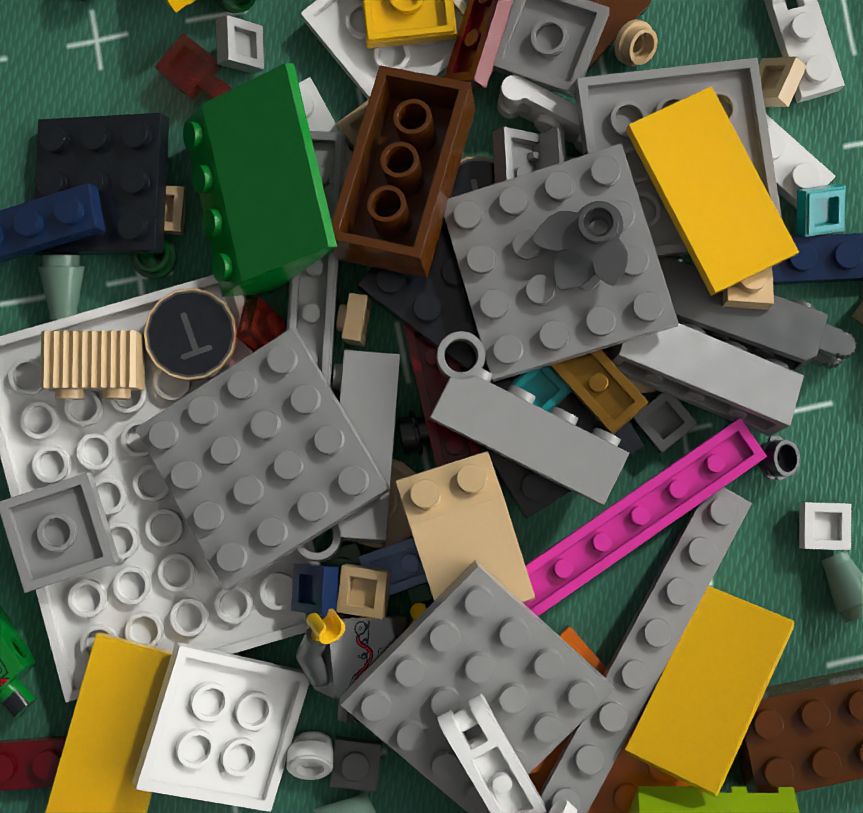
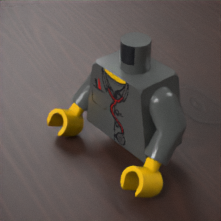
[296,603,427,722]

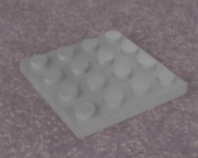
[574,58,782,257]
[444,143,679,382]
[135,328,391,591]
[340,560,614,813]

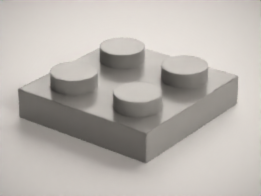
[493,0,609,99]
[0,472,120,593]

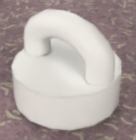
[286,731,334,780]

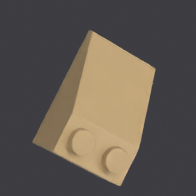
[396,451,535,603]

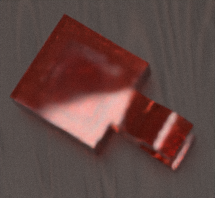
[155,33,232,100]

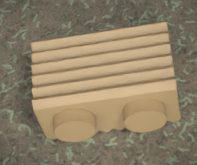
[40,330,146,400]

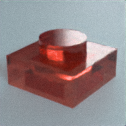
[236,296,287,353]

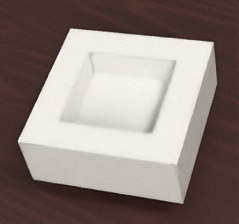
[799,502,851,550]

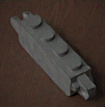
[658,256,857,372]

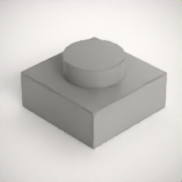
[216,15,264,74]

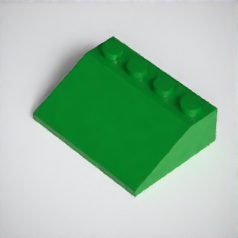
[183,63,337,297]

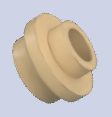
[614,19,658,66]

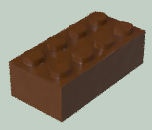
[332,65,475,279]
[737,667,863,793]

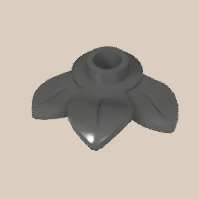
[532,201,628,290]

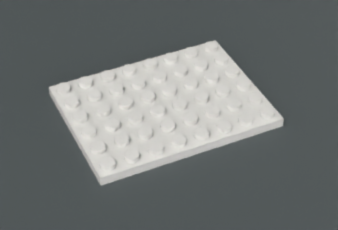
[0,275,320,702]

